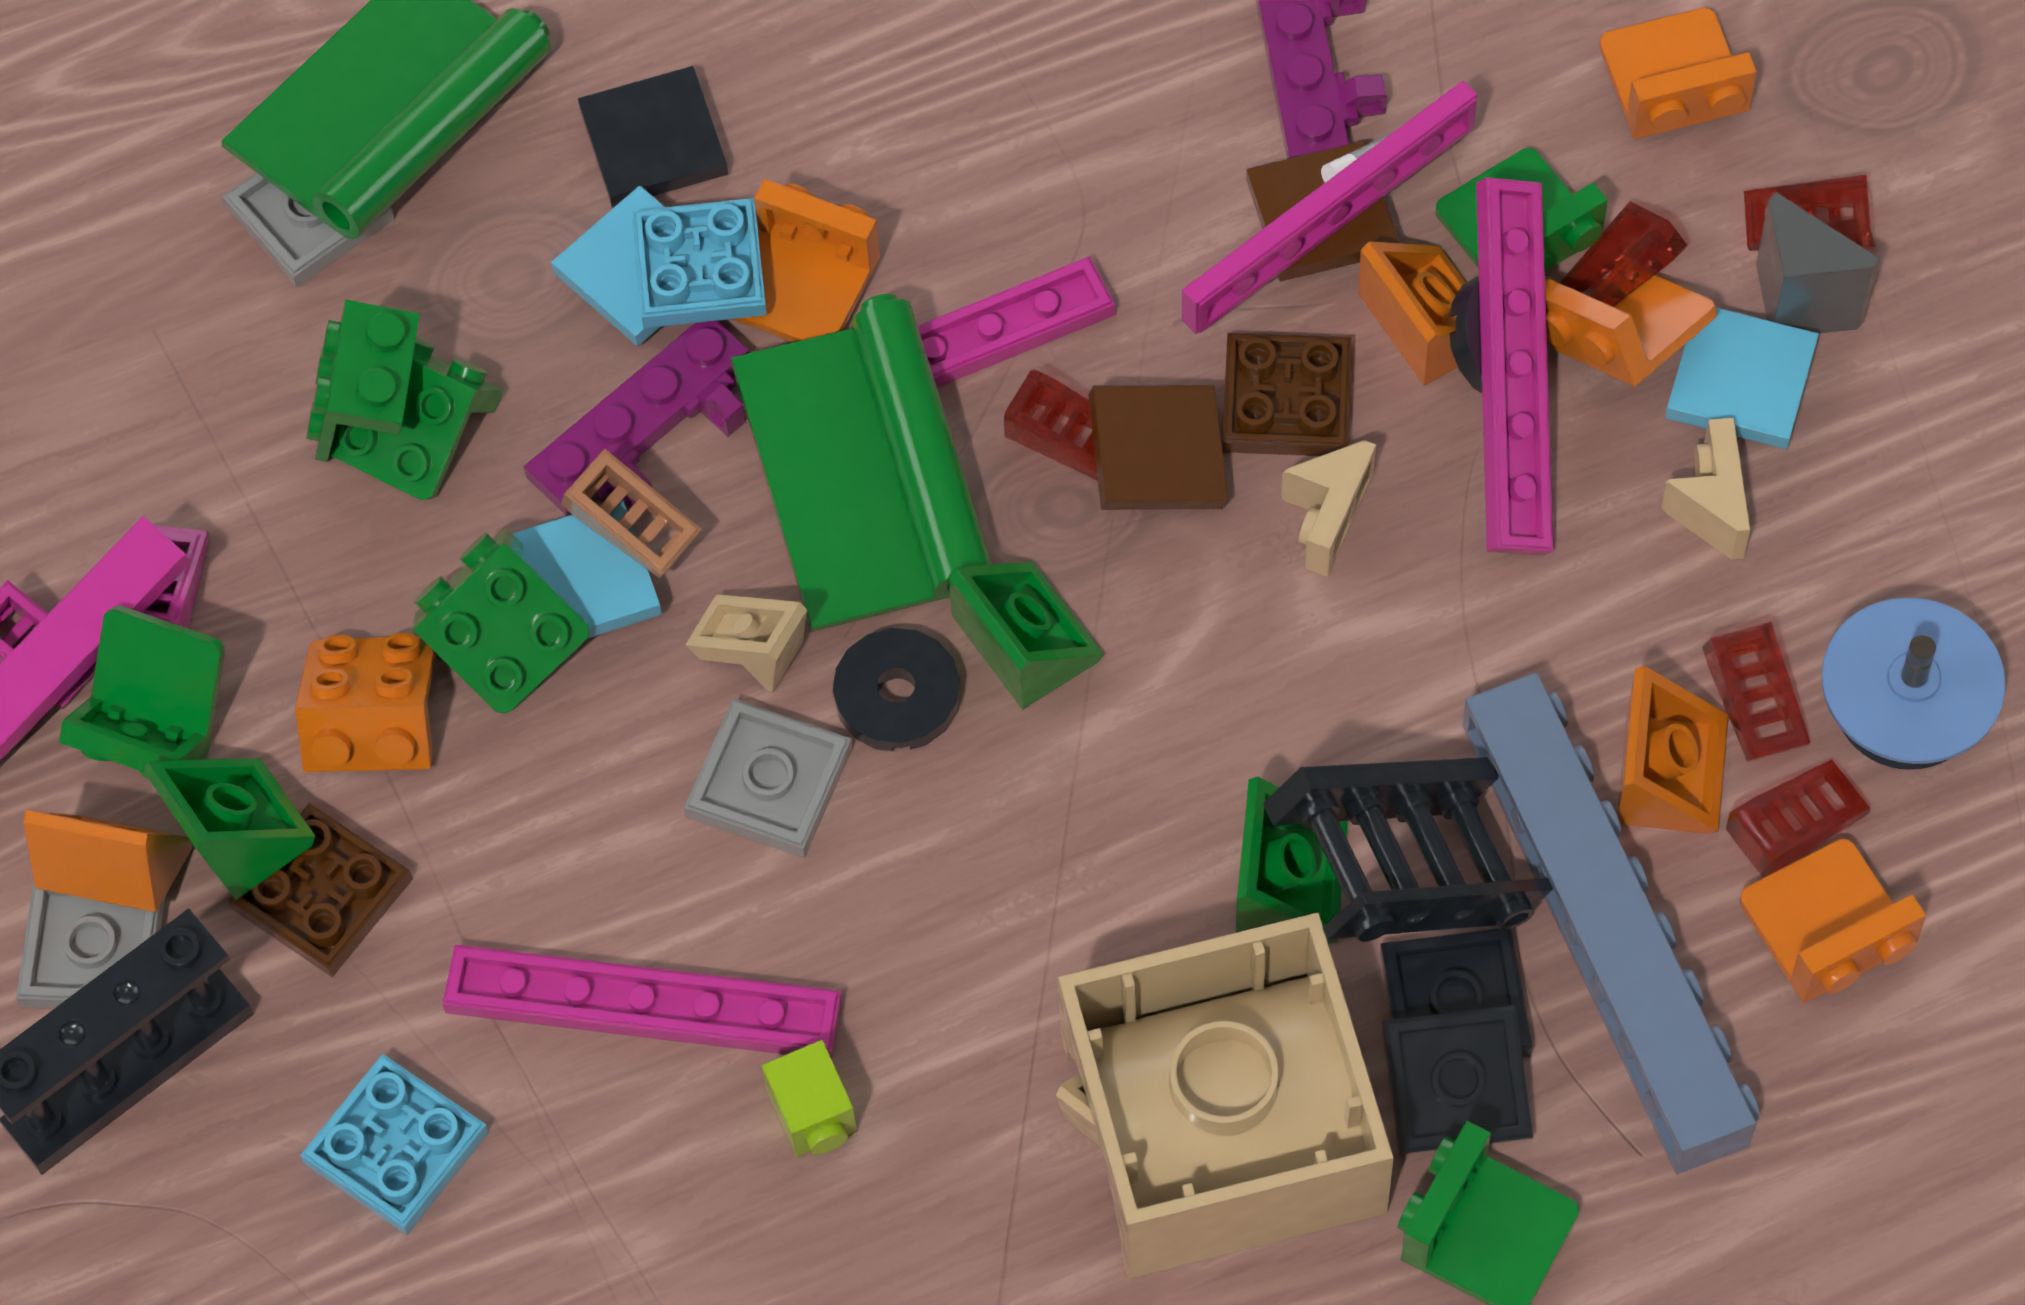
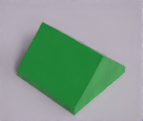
[948,562,1104,710]
[144,758,315,900]
[1236,776,1348,944]

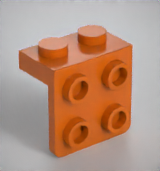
[1599,8,1757,140]
[732,179,881,342]
[1545,269,1717,387]
[295,633,436,772]
[1740,839,1926,1004]

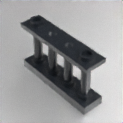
[1263,757,1553,942]
[0,908,254,1175]

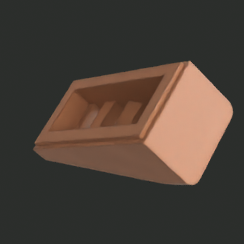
[561,449,702,578]

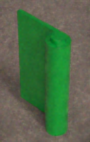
[221,0,551,239]
[731,294,992,632]

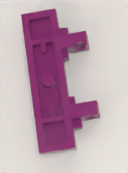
[1256,0,1387,159]
[524,321,750,516]

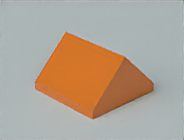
[1358,241,1466,386]
[1617,666,1728,834]
[23,810,192,912]

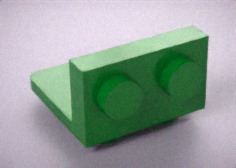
[1436,148,1608,272]
[306,299,420,462]
[329,337,504,500]
[413,527,589,714]
[59,605,225,779]
[1397,1121,1579,1305]

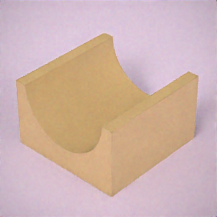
[1058,913,1393,1279]

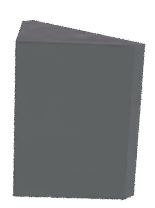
[1756,192,1880,334]

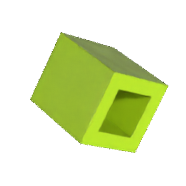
[761,1040,857,1157]

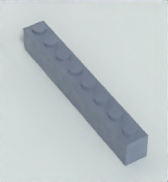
[1462,672,1760,1175]

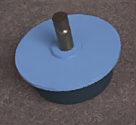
[1821,598,2006,770]

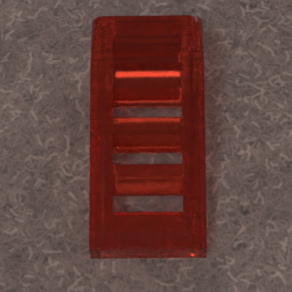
[1744,175,1876,251]
[1560,201,1688,307]
[1004,369,1098,481]
[1702,622,1810,762]
[1726,759,1871,878]

